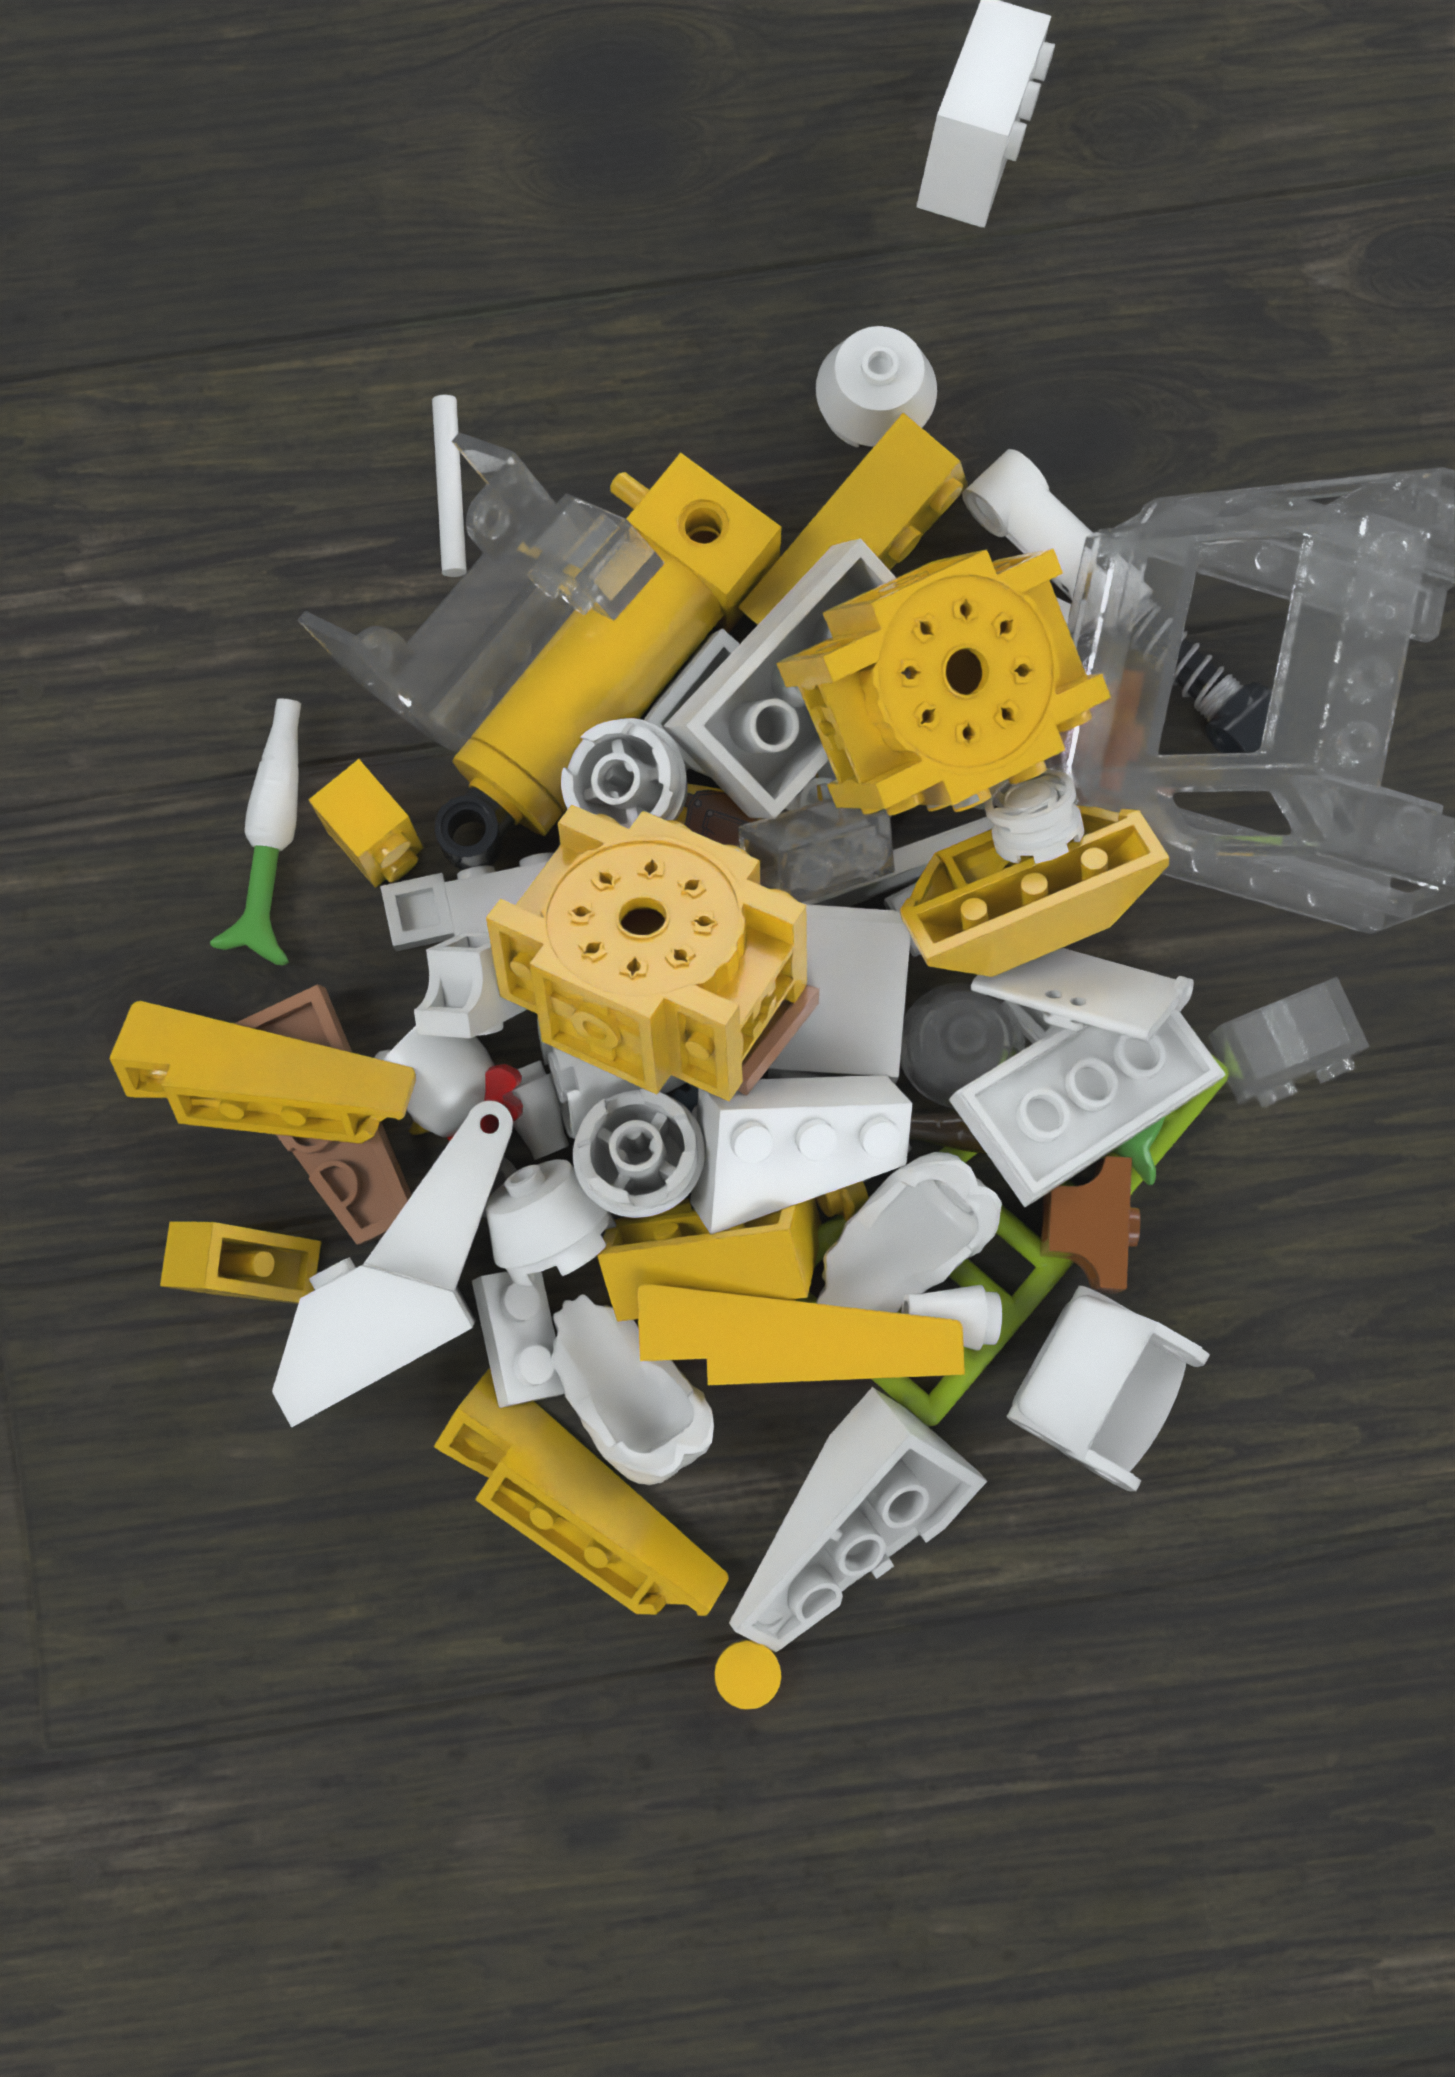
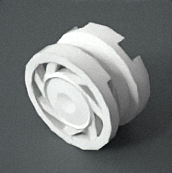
[984,769,1085,864]

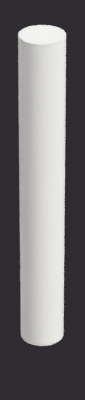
[432,395,467,577]

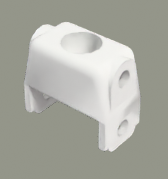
[1006,1286,1210,1491]

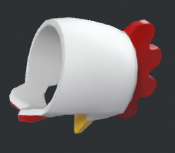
[375,1026,523,1142]

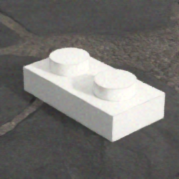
[472,1272,565,1408]

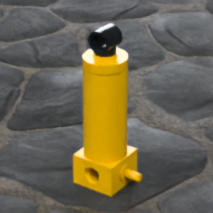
[434,453,781,870]

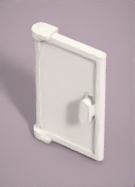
[971,948,1194,1042]

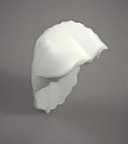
[816,1152,1002,1313]
[551,1294,714,1485]

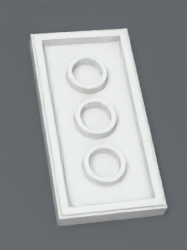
[949,1010,1226,1207]

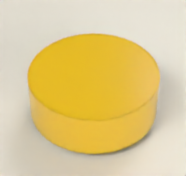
[715,1640,781,1709]

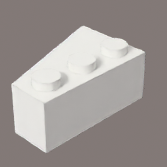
[917,0,1055,228]
[690,1075,912,1234]

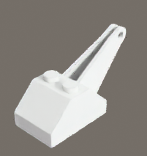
[272,1101,513,1427]

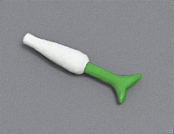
[210,699,301,966]

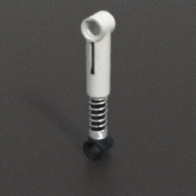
[962,449,1295,770]

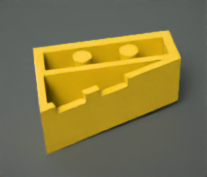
[597,1198,821,1322]

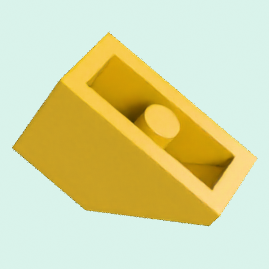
[160,1222,321,1304]

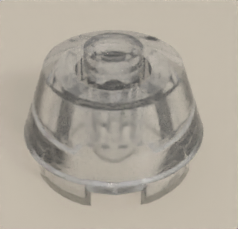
[900,983,1025,1108]

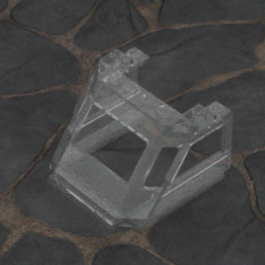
[1044,467,1455,934]

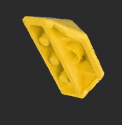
[900,806,1169,977]

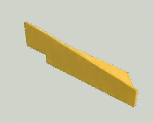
[109,1001,416,1144]
[637,1284,965,1385]
[434,1368,729,1616]

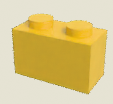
[309,759,423,888]

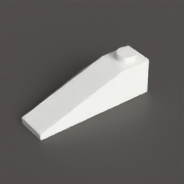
[729,1387,987,1652]

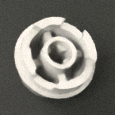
[816,326,937,447]
[561,718,687,829]
[573,1089,705,1218]
[485,1160,616,1286]

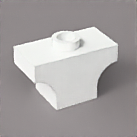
[414,932,527,1038]

